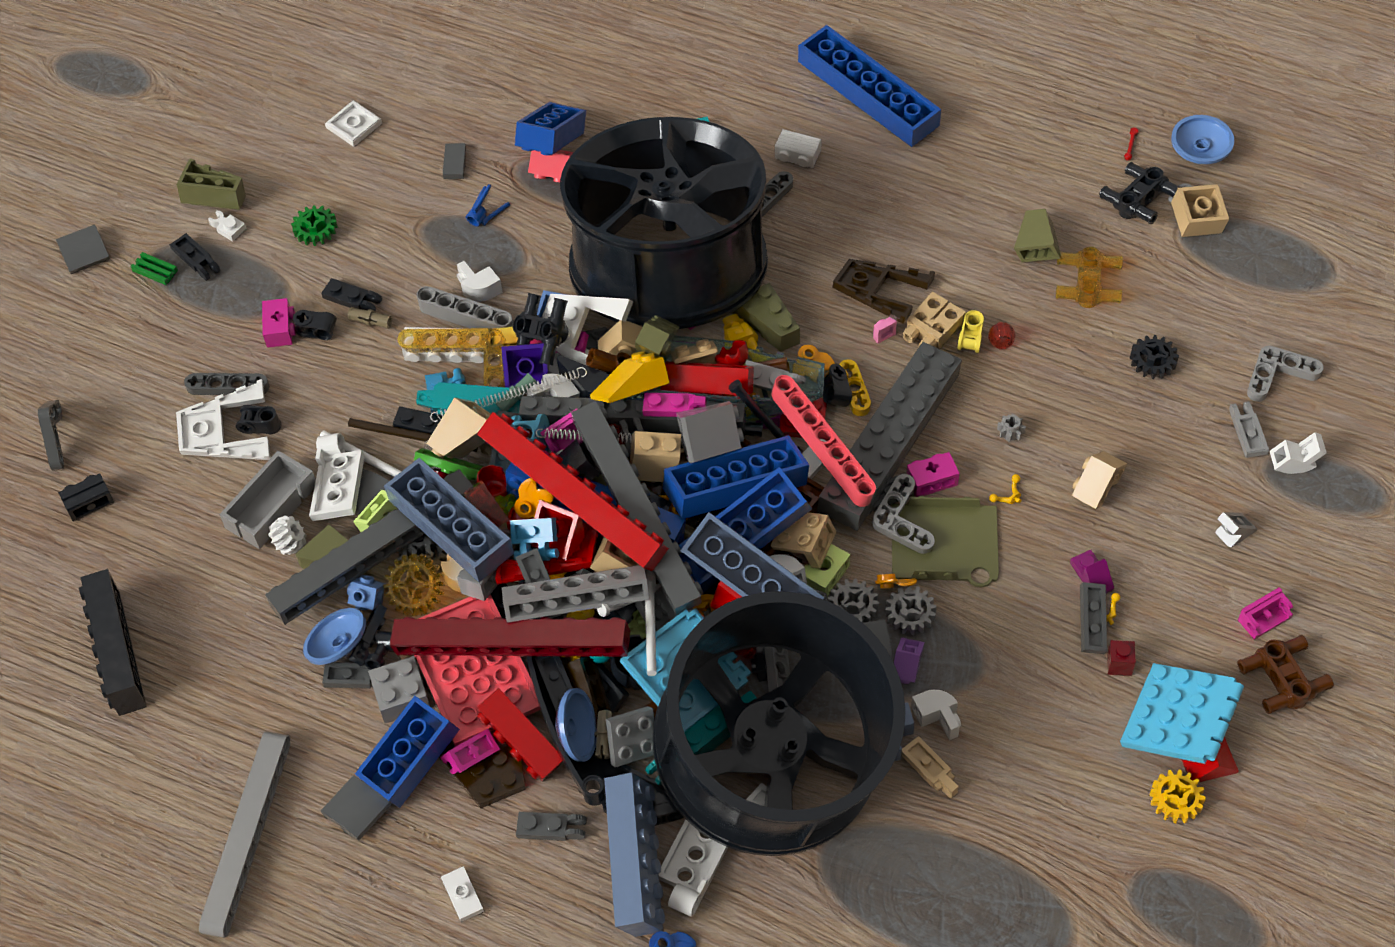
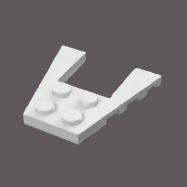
[542,294,633,373]
[176,379,271,460]

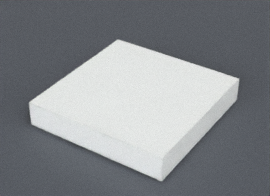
[325,100,382,147]

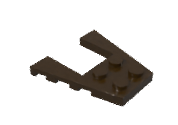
[832,259,935,324]
[439,741,526,809]

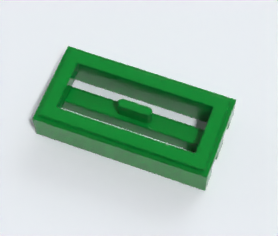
[130,252,178,285]

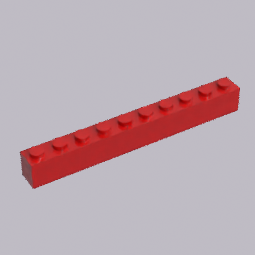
[477,412,669,571]

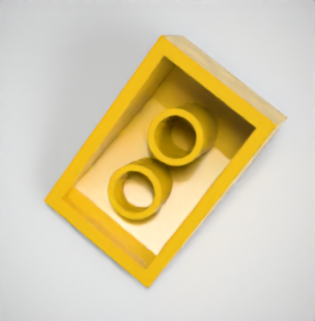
[590,351,669,403]

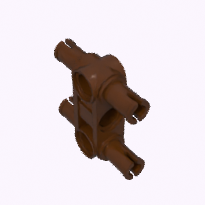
[1237,635,1334,714]

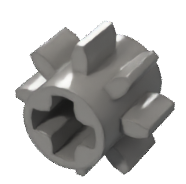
[997,414,1026,442]

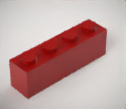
[660,361,754,399]
[477,688,563,782]

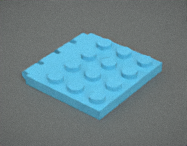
[620,608,752,733]
[1120,663,1244,764]

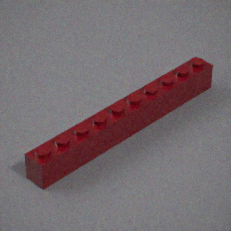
[390,617,631,657]

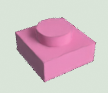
[873,317,897,343]

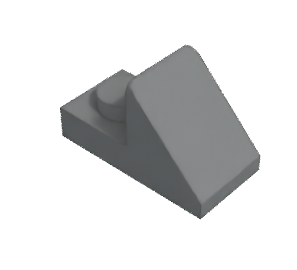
[1215,512,1257,548]

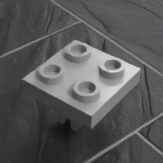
[606,706,654,767]

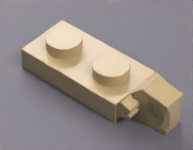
[901,736,959,799]

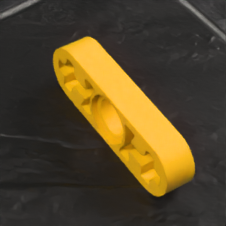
[839,359,871,416]

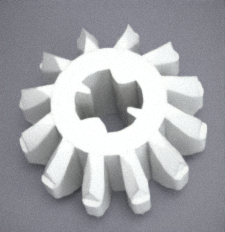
[268,515,307,555]

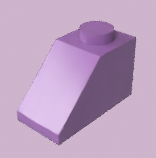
[894,638,925,684]

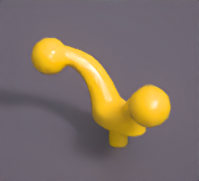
[989,474,1022,504]
[1106,593,1121,625]

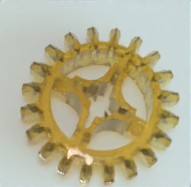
[383,554,446,616]

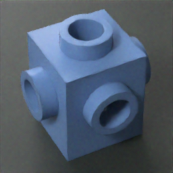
[347,575,386,611]

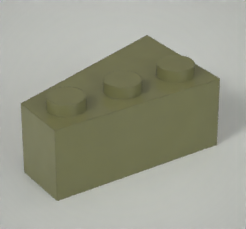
[176,158,246,210]
[732,283,800,352]
[635,315,679,362]

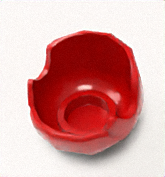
[715,340,749,365]
[476,465,507,501]

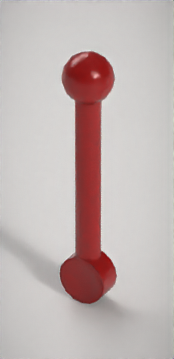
[1124,127,1138,161]

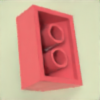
[528,150,574,183]

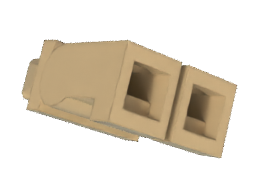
[903,291,966,349]

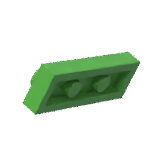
[414,448,485,480]

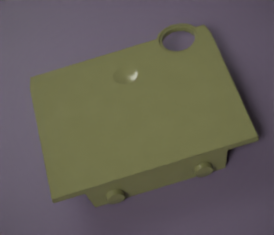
[892,496,999,588]

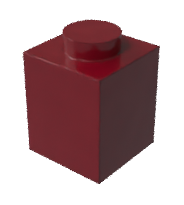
[1107,640,1136,676]

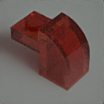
[463,480,509,528]

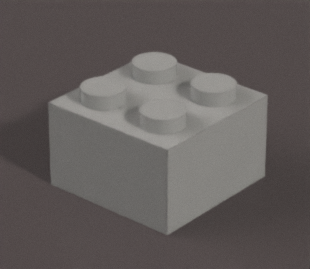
[368,656,430,724]

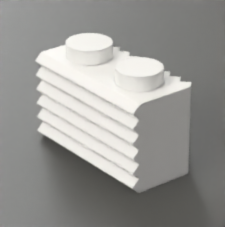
[775,129,821,168]

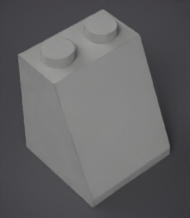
[676,401,744,463]

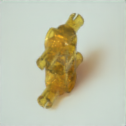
[1056,246,1123,308]

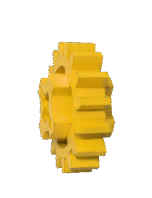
[1149,770,1206,824]

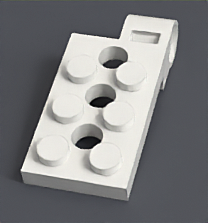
[309,433,365,521]
[659,819,728,917]

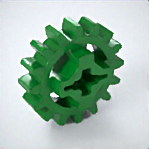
[291,205,338,246]

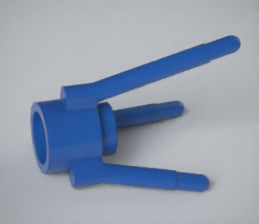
[465,184,510,227]

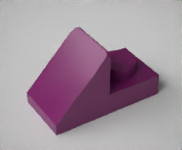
[1070,550,1114,593]

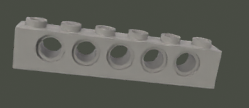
[502,565,649,623]

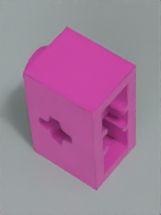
[262,298,296,348]
[906,452,960,497]

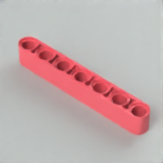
[771,375,876,507]

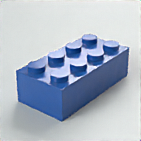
[515,102,586,155]
[355,696,460,808]

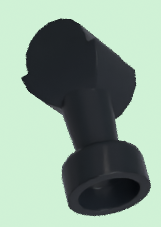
[365,631,394,670]

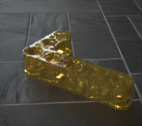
[397,328,507,388]

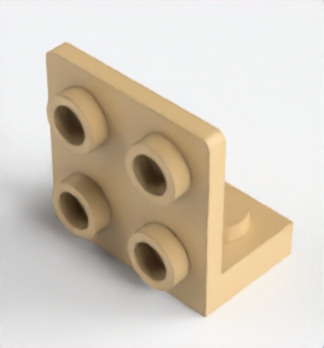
[670,339,718,364]
[771,512,836,569]

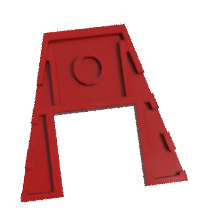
[495,506,598,584]

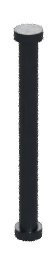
[729,380,803,453]

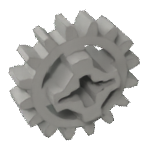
[828,579,879,622]
[885,586,937,635]

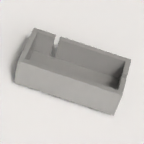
[219,451,316,549]

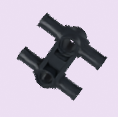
[1099,162,1182,224]
[513,293,569,366]

